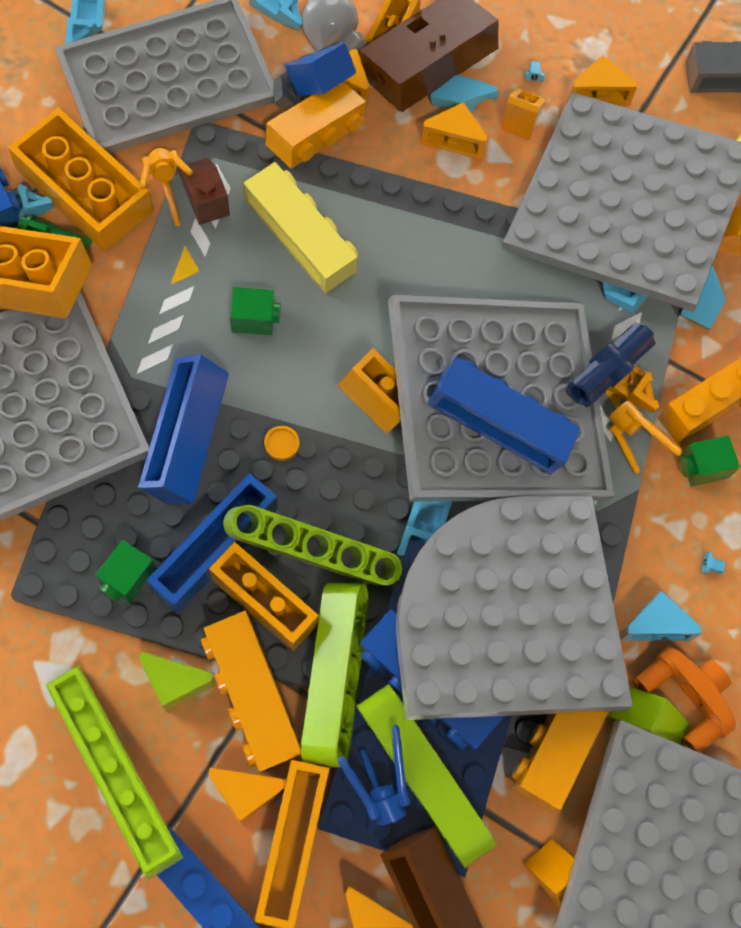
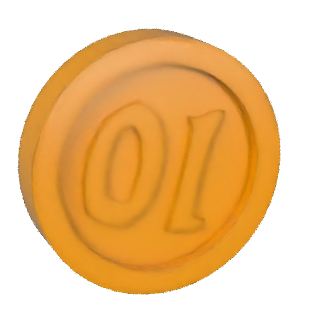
[264,426,299,461]

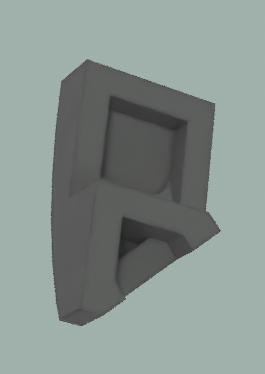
[273,71,304,111]

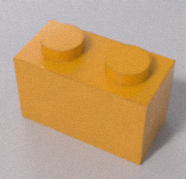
[337,348,401,434]

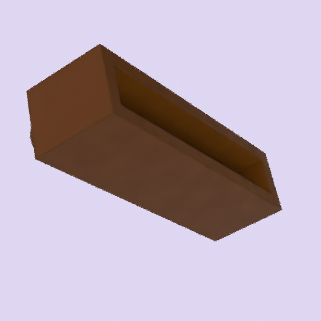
[380,827,482,928]

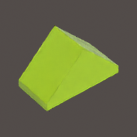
[139,651,216,711]
[607,687,690,745]

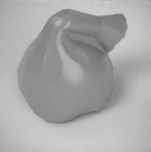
[302,0,367,55]

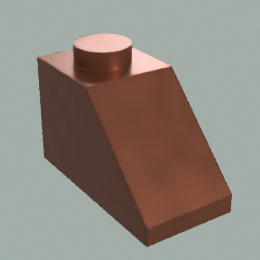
[177,158,230,225]

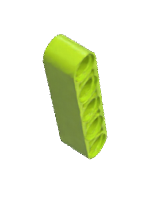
[223,505,402,585]
[301,582,369,768]
[357,684,497,868]

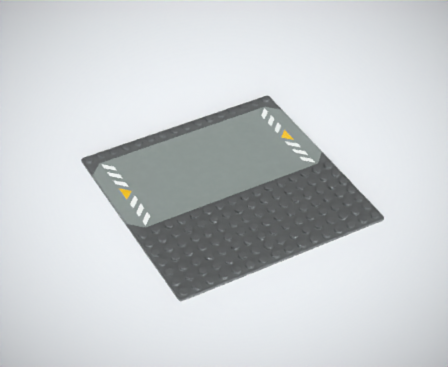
[11,123,681,754]

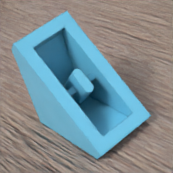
[620,591,701,641]

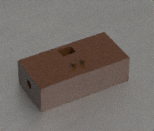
[360,0,499,112]

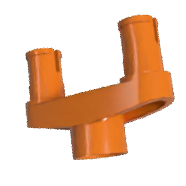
[633,647,736,753]

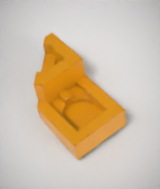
[608,364,659,413]

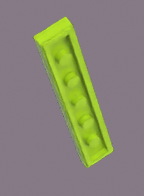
[45,665,184,880]

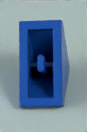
[285,41,357,96]

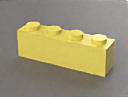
[243,162,358,294]

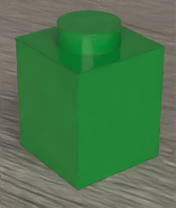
[230,287,281,335]
[679,435,740,487]
[95,539,156,604]

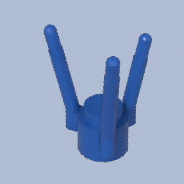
[338,725,411,825]

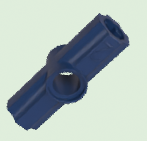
[567,322,656,408]

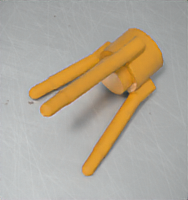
[139,148,193,227]
[609,400,682,474]

